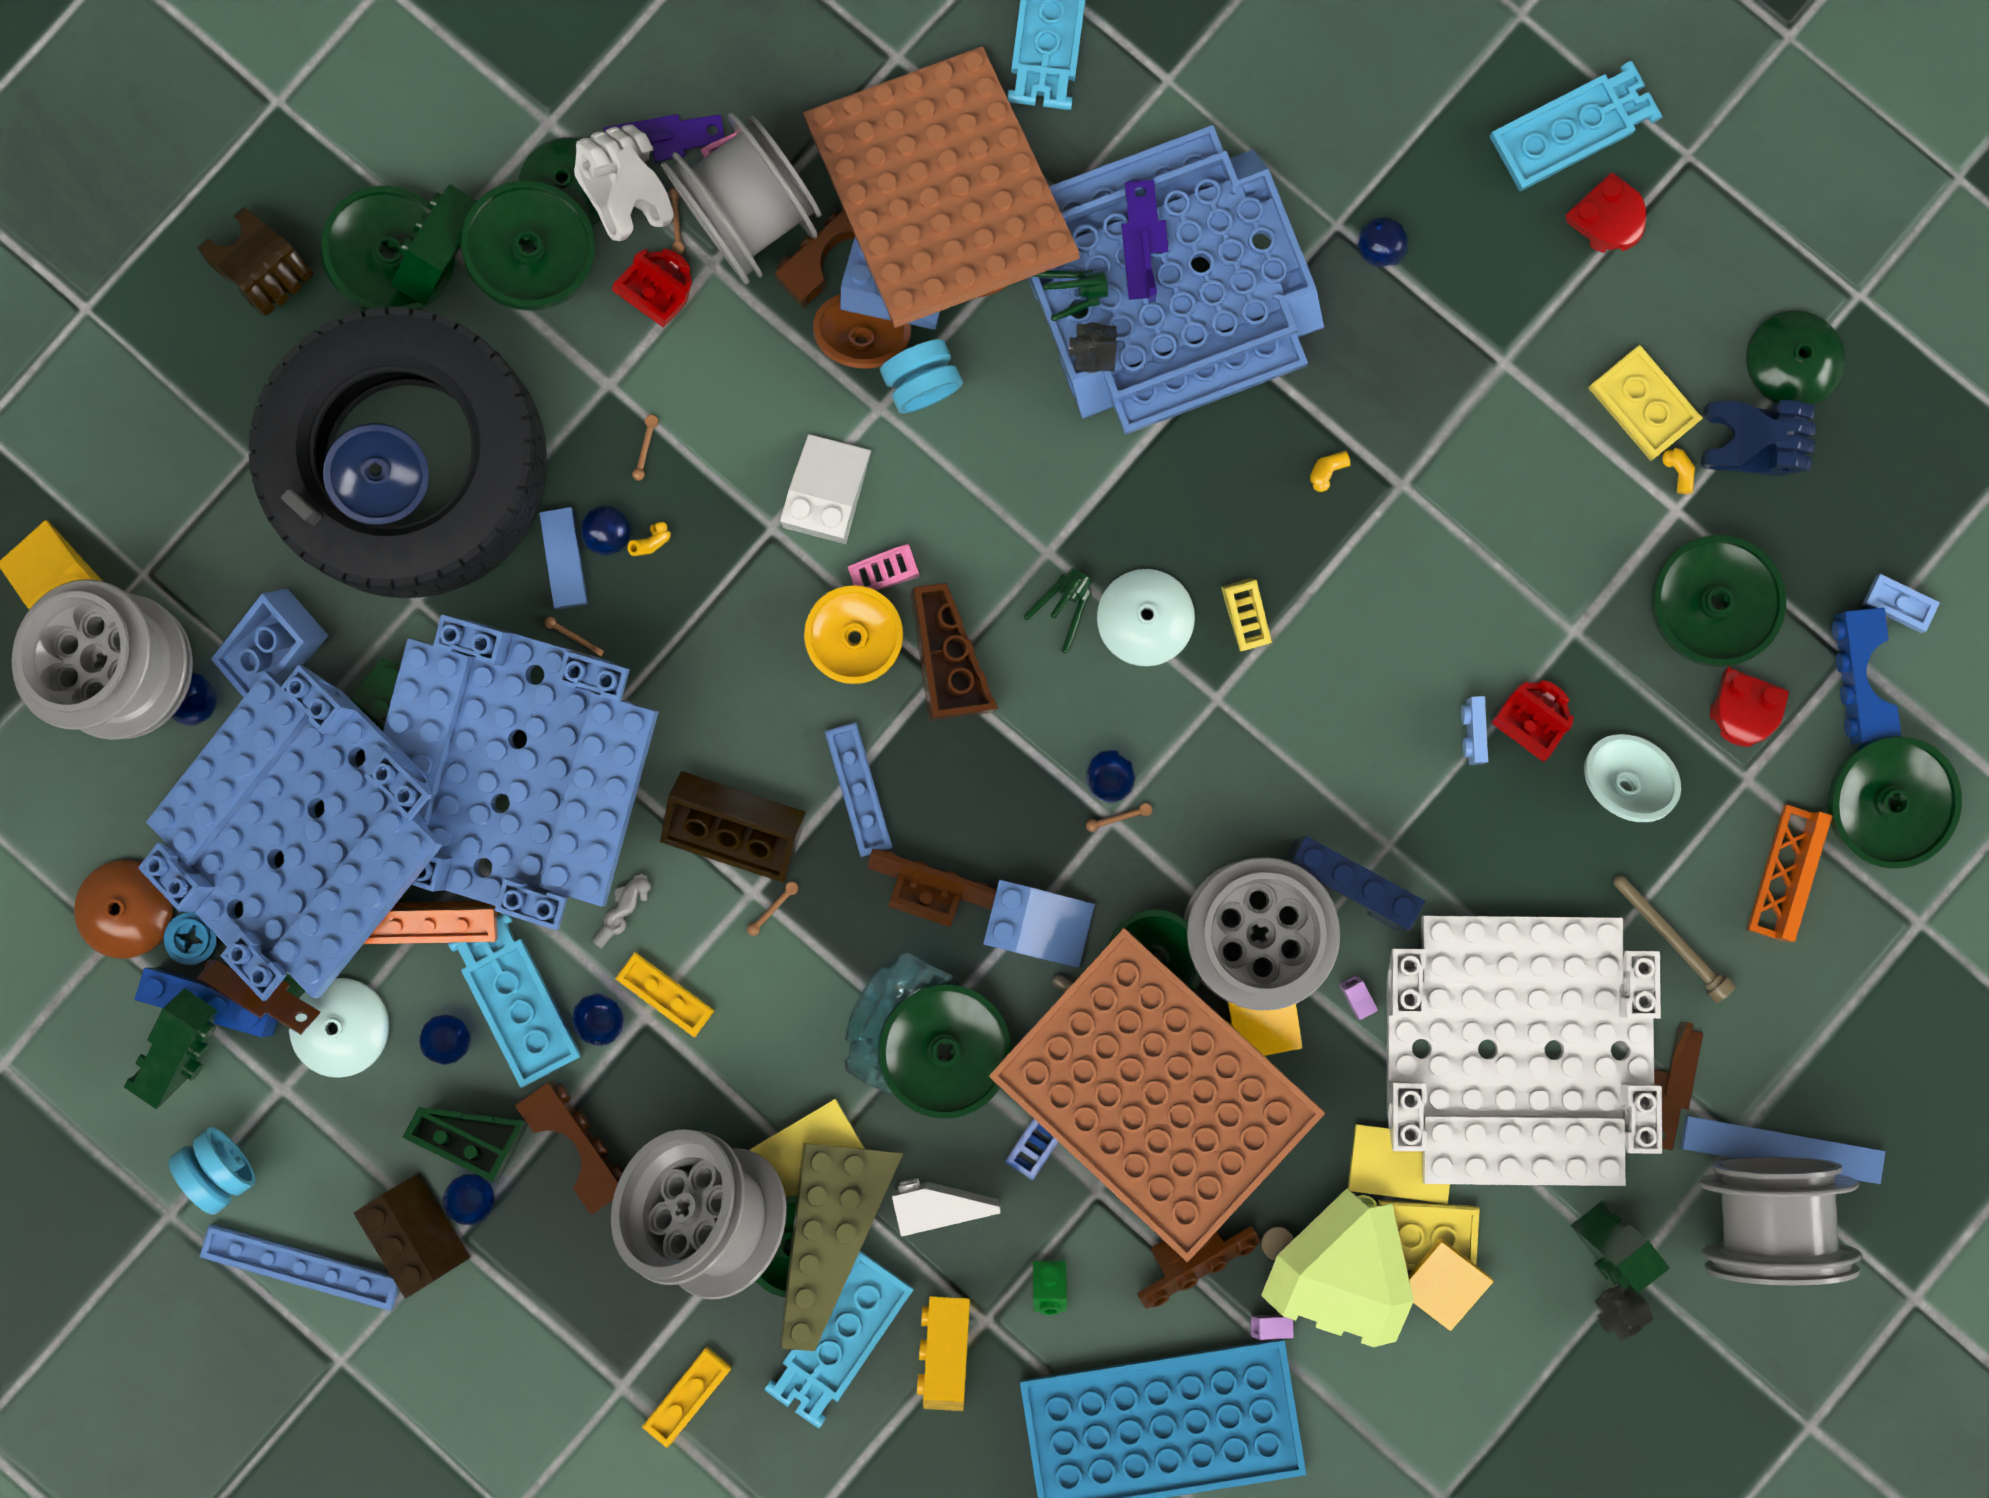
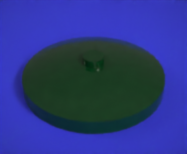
[461,181,595,311]
[321,186,455,311]
[1651,535,1787,667]
[1827,736,1962,869]
[878,984,1011,1119]

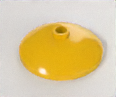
[804,585,903,684]

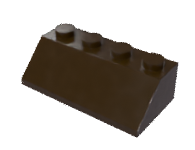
[660,771,806,883]

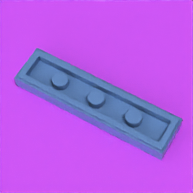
[825,722,893,857]

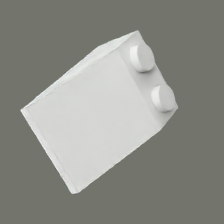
[780,434,871,544]
[892,1178,1001,1237]

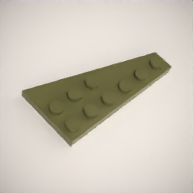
[779,1143,903,1351]

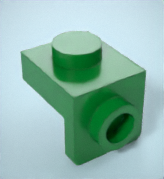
[1033,1261,1067,1316]

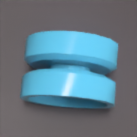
[880,339,963,414]
[168,1127,256,1215]

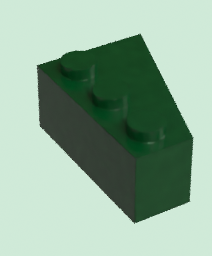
[391,184,477,306]
[350,658,401,757]
[124,988,218,1110]
[402,1107,528,1184]
[1570,1201,1670,1294]

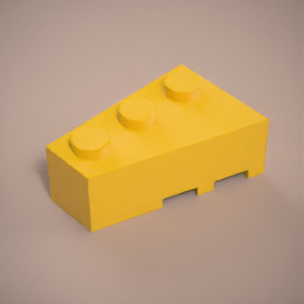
[917,1296,970,1411]

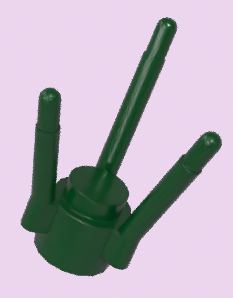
[1032,270,1108,321]
[1024,568,1092,654]

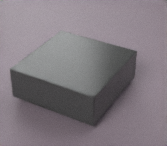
[280,489,322,526]

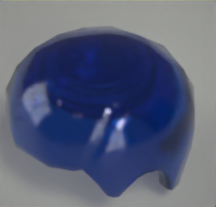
[1358,217,1409,267]
[581,505,631,556]
[171,673,217,726]
[1086,750,1136,803]
[572,993,625,1047]
[419,1014,471,1066]
[443,1174,495,1225]

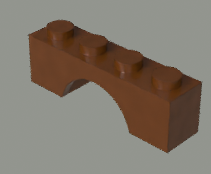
[775,210,855,309]
[515,1080,624,1215]

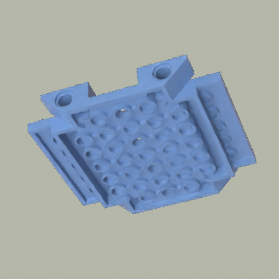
[1027,125,1324,435]
[383,614,659,931]
[138,665,444,1001]

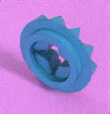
[164,912,218,965]

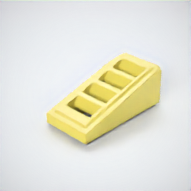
[1221,578,1272,651]

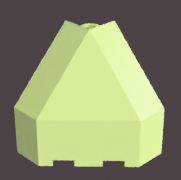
[1261,1188,1414,1347]

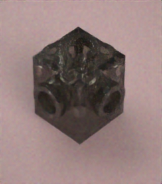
[1069,322,1117,373]
[1595,1285,1654,1341]

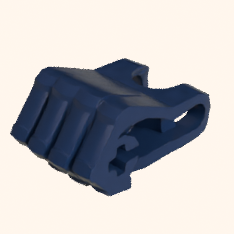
[1701,400,1816,476]

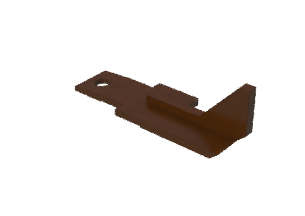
[197,959,320,1035]
[1654,1022,1703,1151]

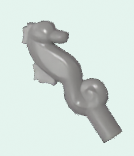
[592,874,651,949]

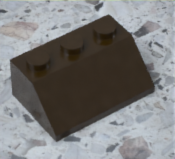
[353,1173,471,1299]

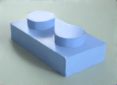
[1862,574,1940,633]
[1461,696,1488,765]

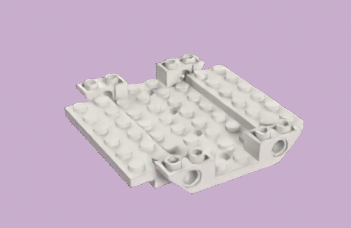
[1386,916,1662,1186]

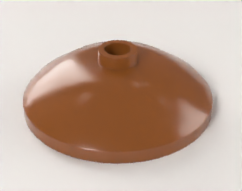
[813,294,911,369]
[74,860,175,959]

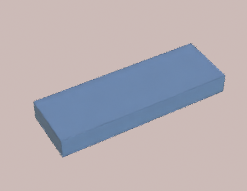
[539,507,588,609]

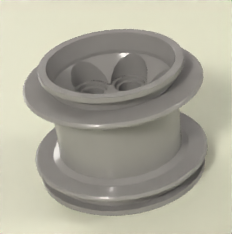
[661,112,822,285]
[11,579,193,740]
[1184,857,1340,1011]
[611,1129,786,1300]
[1698,1157,1863,1286]

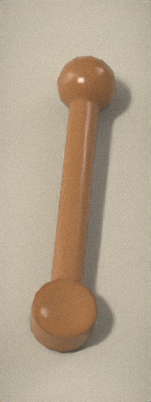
[668,188,685,255]
[632,415,659,481]
[544,616,604,656]
[1086,803,1152,832]
[747,882,799,936]

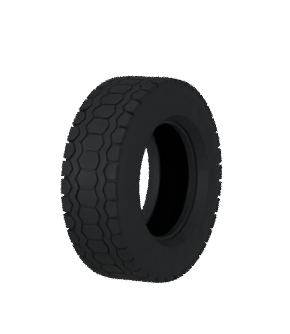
[248,307,547,598]

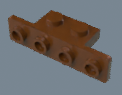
[868,849,997,927]
[1137,1226,1261,1309]

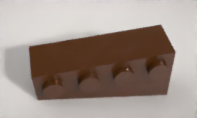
[910,583,998,722]

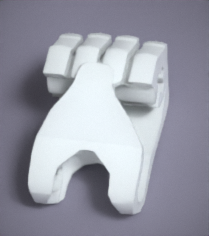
[574,124,674,241]

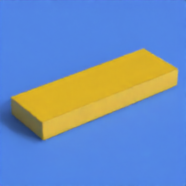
[615,952,715,1038]
[642,1346,732,1448]

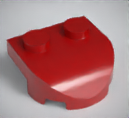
[1565,172,1646,253]
[612,248,692,328]
[1710,667,1789,747]
[1491,680,1574,762]

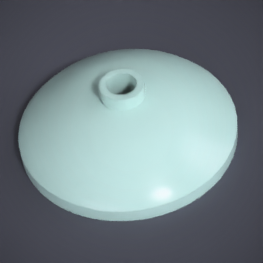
[1097,569,1195,667]
[1584,734,1681,822]
[289,978,390,1077]

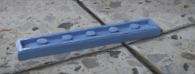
[1680,1115,1886,1184]
[199,1223,399,1311]

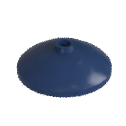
[323,423,429,524]

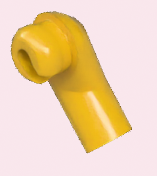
[1662,448,1695,494]
[1310,450,1350,492]
[627,522,671,556]

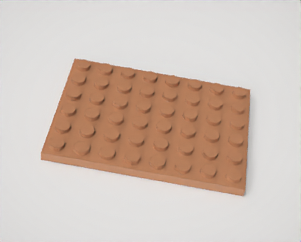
[803,46,1080,328]
[989,928,1325,1263]

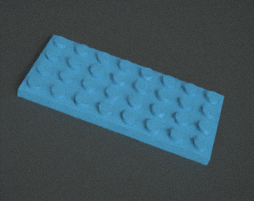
[1020,1338,1306,1498]

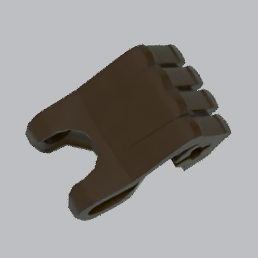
[197,207,314,316]

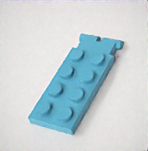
[1008,0,1085,110]
[1489,61,1663,192]
[448,913,582,1088]
[764,1251,914,1429]

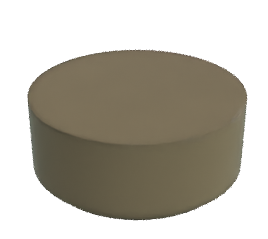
[1261,1226,1294,1260]

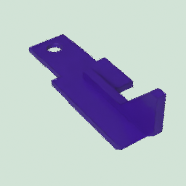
[603,114,725,163]
[1121,180,1169,303]

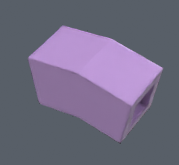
[1339,975,1379,1020]
[1251,1314,1294,1340]

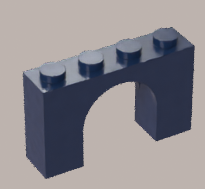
[1285,836,1425,931]

